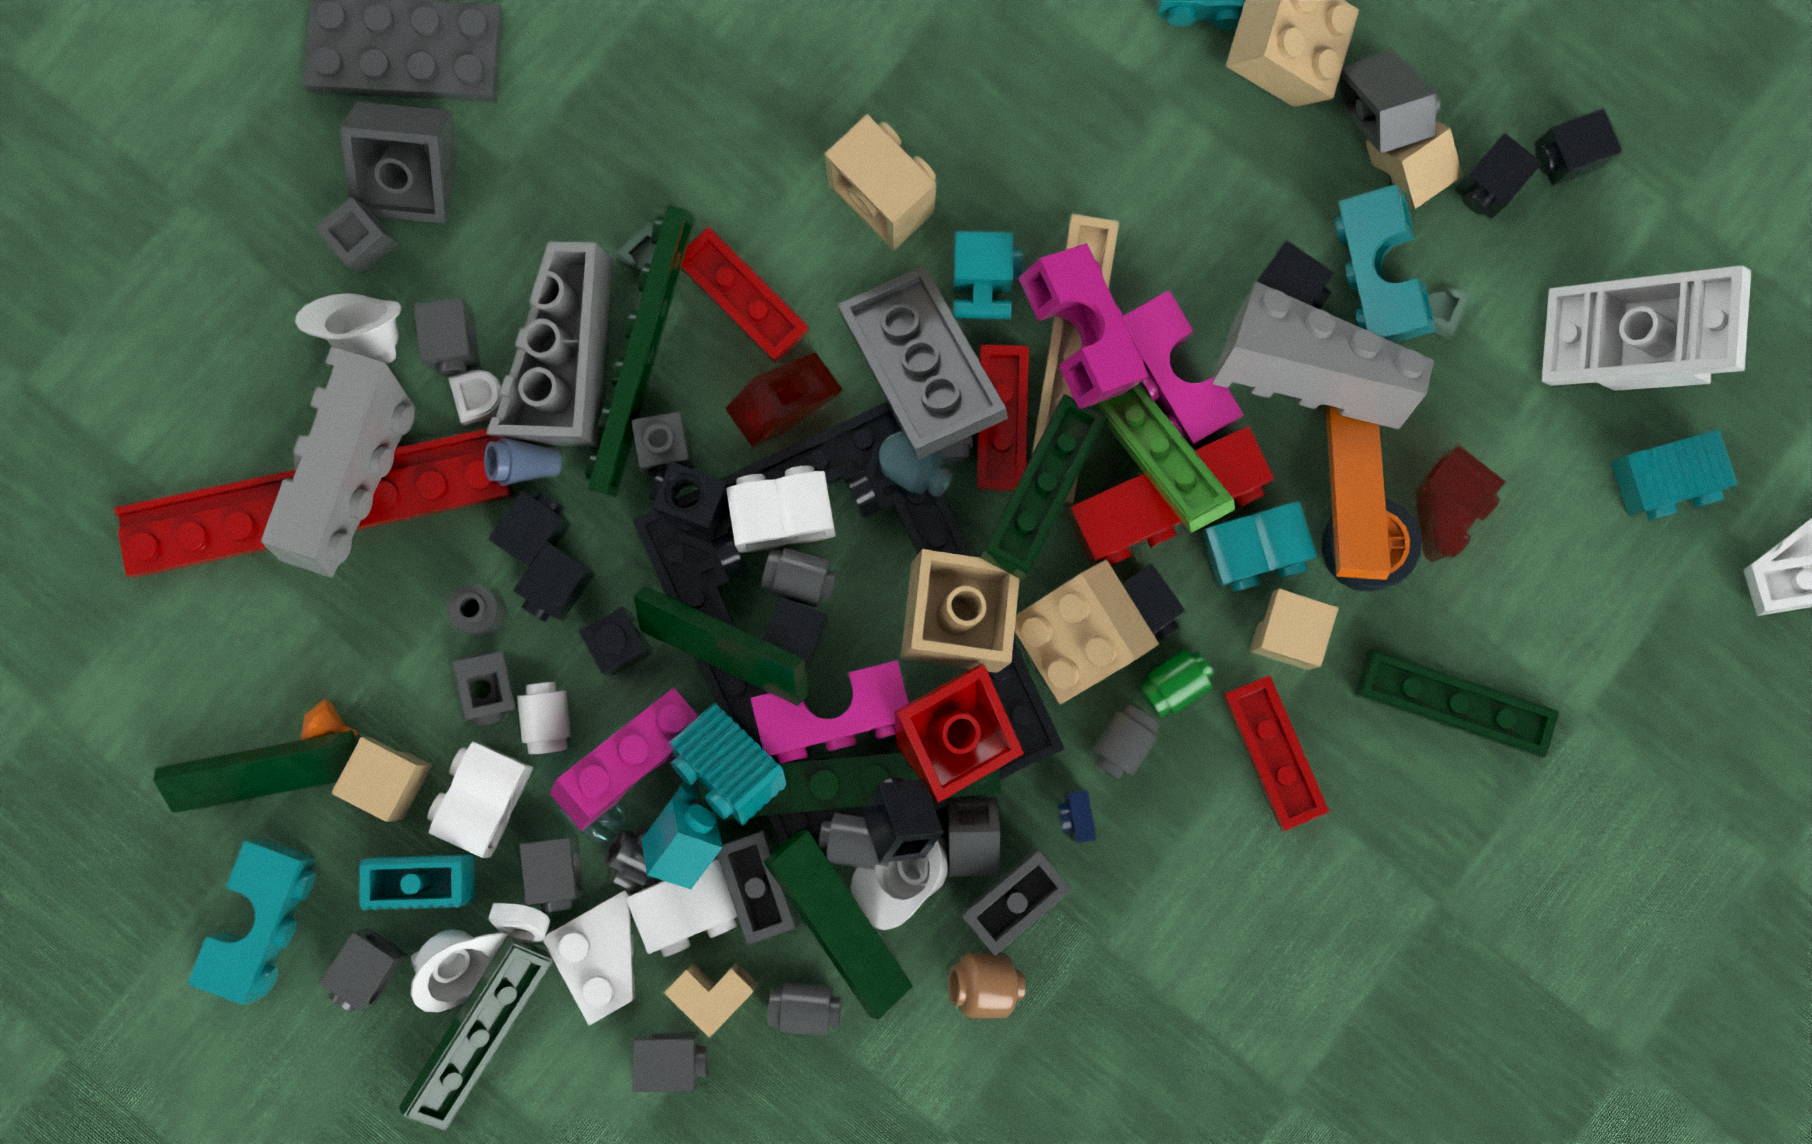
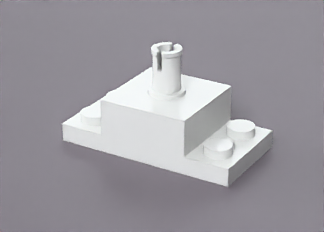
[1542,265,1751,391]

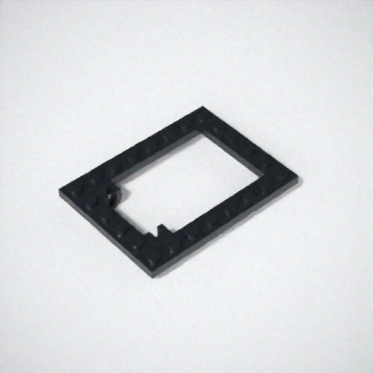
[632,402,1065,858]

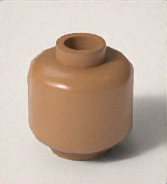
[948,952,1025,1019]

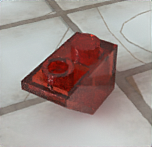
[1415,445,1506,563]

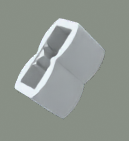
[726,466,836,553]
[427,741,533,858]
[625,858,738,957]

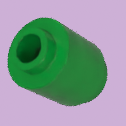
[1138,648,1214,718]

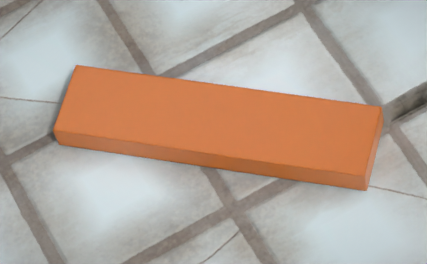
[1326,405,1391,580]

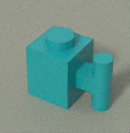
[953,231,1022,319]
[641,782,723,889]

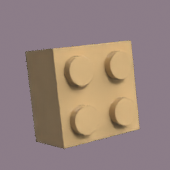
[1226,0,1359,107]
[824,114,936,251]
[901,549,1019,673]
[1014,559,1159,705]

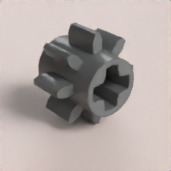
[604,825,658,892]

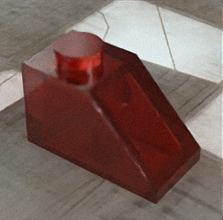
[725,352,843,448]

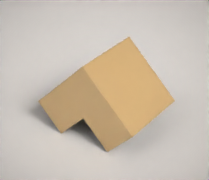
[1366,121,1463,209]
[1249,589,1338,670]
[331,737,432,822]
[664,962,759,1038]

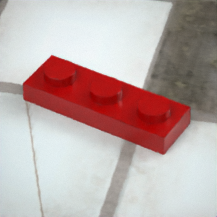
[681,226,810,364]
[976,345,1029,492]
[1222,675,1330,831]

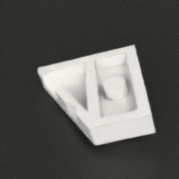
[1743,518,1812,616]
[543,889,636,1025]

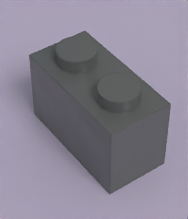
[1340,49,1441,153]
[717,829,801,945]
[960,848,1072,956]

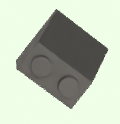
[340,102,456,224]

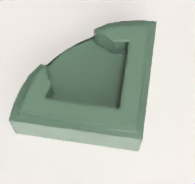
[614,222,656,272]
[1428,288,1472,339]

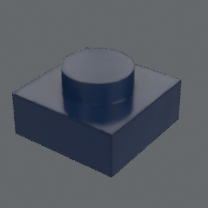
[1057,789,1097,843]

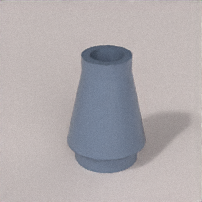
[484,437,562,486]

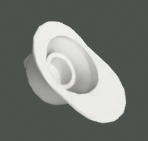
[295,293,402,363]
[850,837,949,930]
[410,929,521,1012]

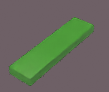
[1092,383,1235,533]

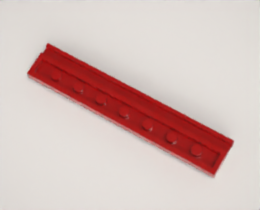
[114,428,513,578]

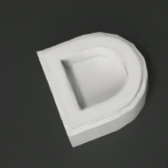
[448,370,503,426]
[488,903,550,943]

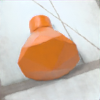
[300,699,358,740]

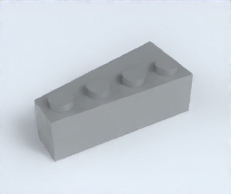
[486,242,613,447]
[1212,281,1434,429]
[261,346,416,578]

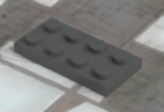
[303,0,504,102]
[837,265,1008,460]

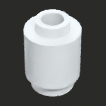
[517,682,572,755]

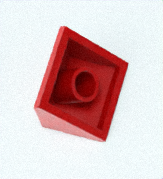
[894,664,1024,803]

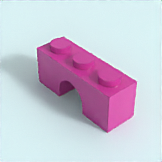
[1018,243,1149,410]
[1123,290,1244,448]
[750,660,909,764]
[549,687,699,832]

